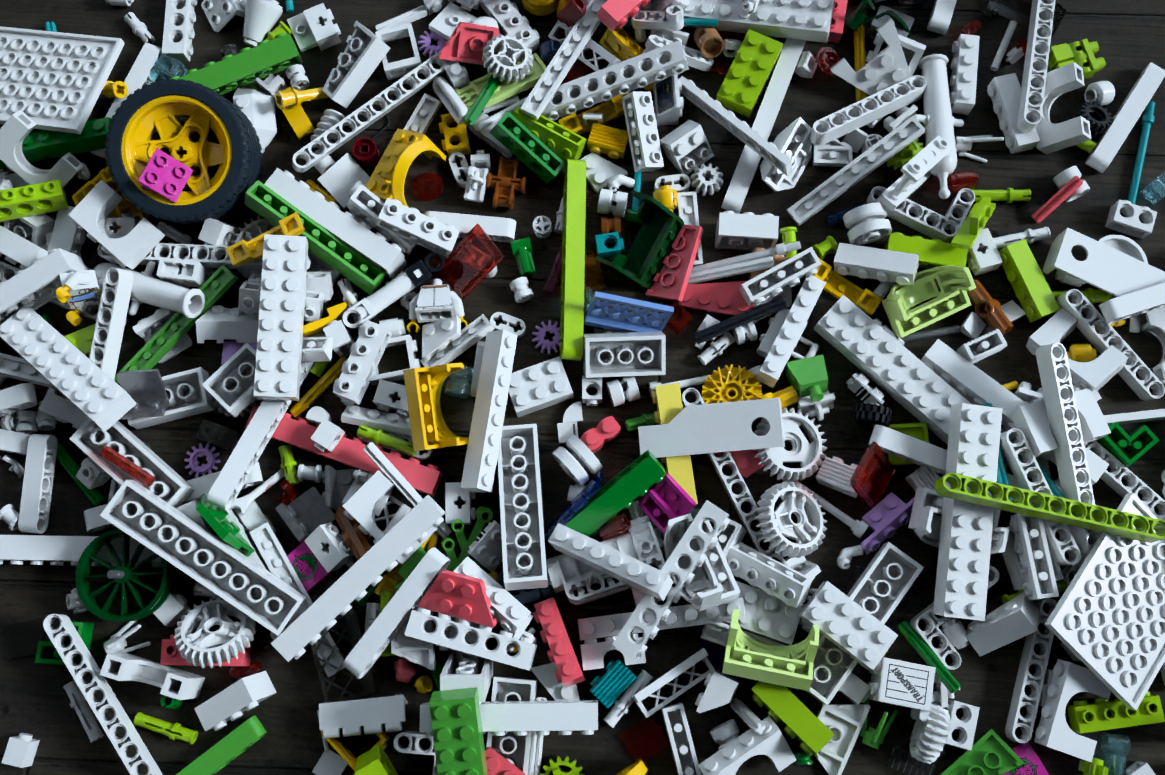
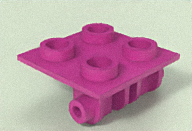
[138,148,193,203]

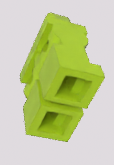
[1048,38,1106,79]

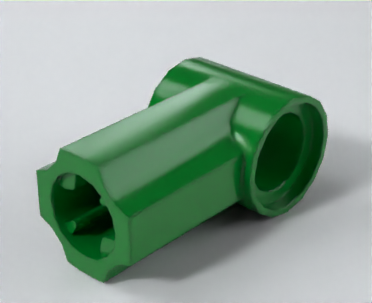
[510,237,536,277]

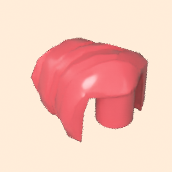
[393,658,417,683]

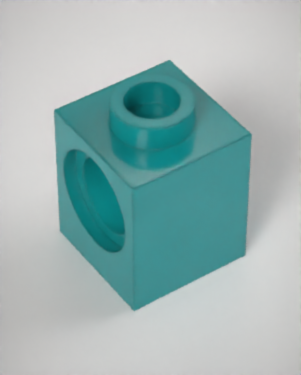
[595,232,624,259]

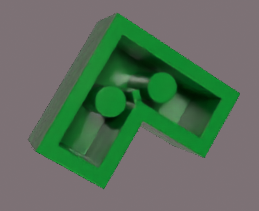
[1096,421,1159,467]
[35,621,94,665]

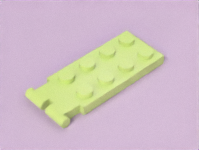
[454,53,547,110]

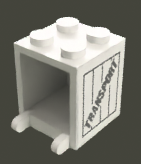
[867,657,936,722]

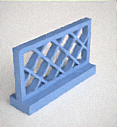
[584,291,674,333]

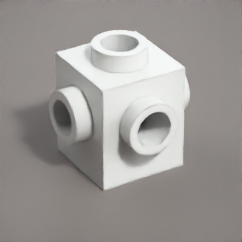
[75,457,111,489]

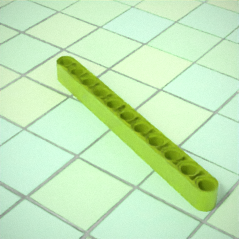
[560,159,586,361]
[934,473,1165,543]

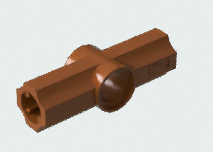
[967,280,1013,335]
[334,507,372,560]

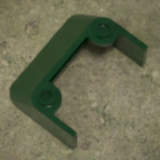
[595,190,684,288]

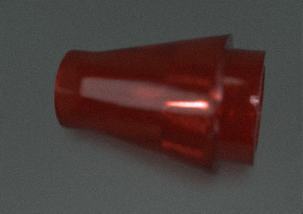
[599,514,631,540]

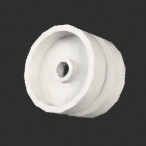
[843,202,892,245]
[552,434,603,487]

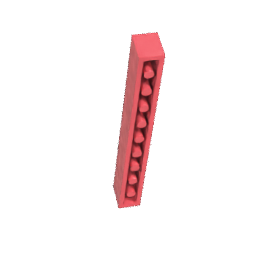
[245,405,443,497]

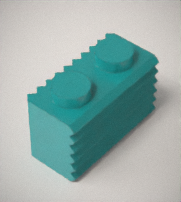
[590,659,637,708]

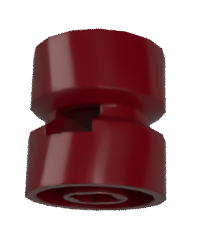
[352,137,381,171]

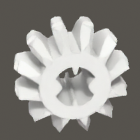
[691,163,723,196]

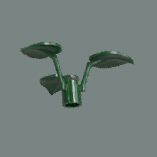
[845,0,911,38]

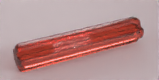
[100,446,156,487]

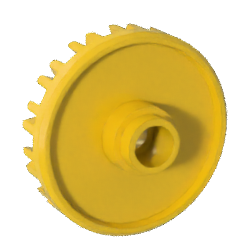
[702,364,762,404]

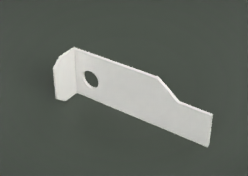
[1042,227,1165,297]
[638,398,785,458]

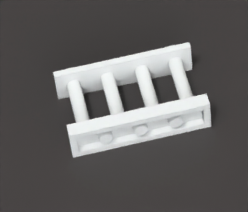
[878,136,953,212]

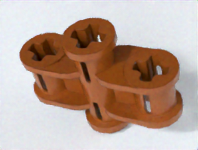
[486,156,527,210]

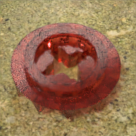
[815,47,840,77]
[413,171,443,201]

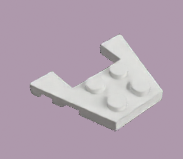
[830,18,911,96]

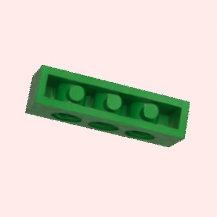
[489,111,566,184]

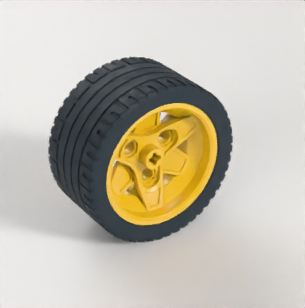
[105,79,263,225]

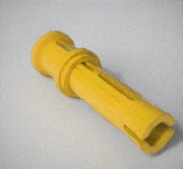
[100,81,128,98]
[275,87,330,109]

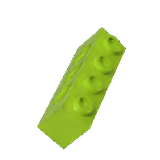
[0,179,69,222]

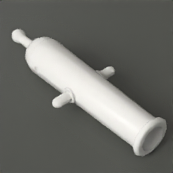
[913,54,964,199]
[85,261,205,318]

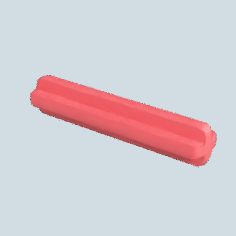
[1032,176,1083,223]

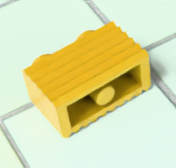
[587,122,629,159]

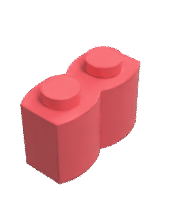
[580,416,621,454]

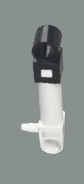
[343,252,444,329]

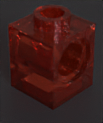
[662,301,693,335]

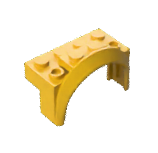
[365,128,446,208]
[403,363,469,451]

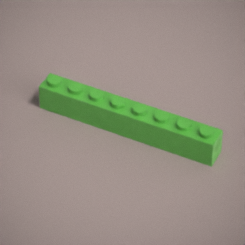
[245,180,386,295]

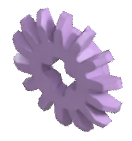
[418,30,447,58]
[532,320,560,354]
[184,443,221,478]

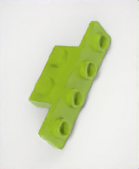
[951,196,996,249]

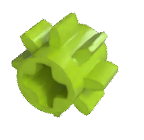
[1078,758,1109,775]

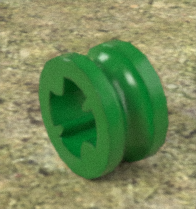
[793,752,813,765]

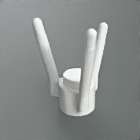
[955,135,1004,163]
[103,620,151,654]

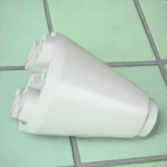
[243,0,283,47]

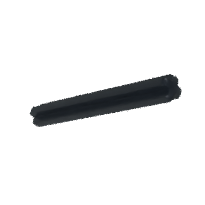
[694,297,786,344]

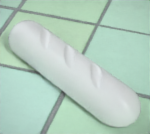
[433,76,469,125]

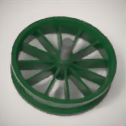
[75,529,175,622]

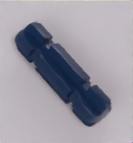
[826,205,861,227]

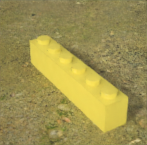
[651,383,698,504]

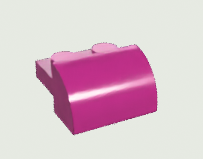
[637,474,697,535]

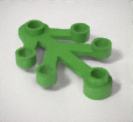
[441,506,493,572]

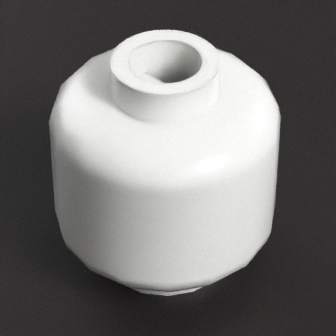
[1084,80,1115,106]

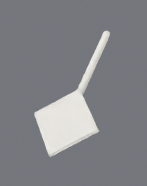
[312,710,348,775]

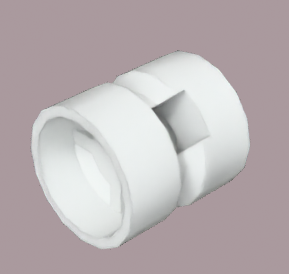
[1053,166,1090,202]
[597,188,628,217]
[606,376,641,407]
[710,719,740,750]

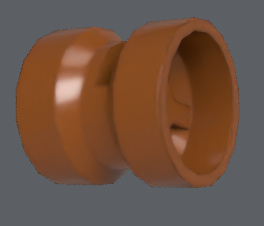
[601,216,621,236]

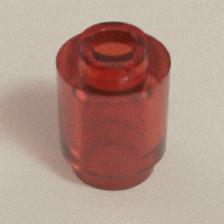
[947,170,979,192]

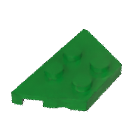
[196,493,255,557]

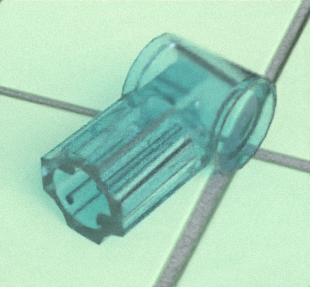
[1101,733,1131,775]

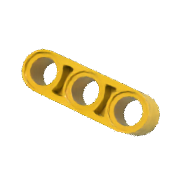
[273,87,315,140]

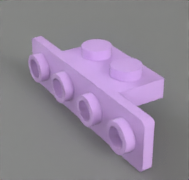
[861,492,915,555]

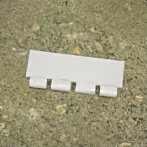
[319,695,406,739]

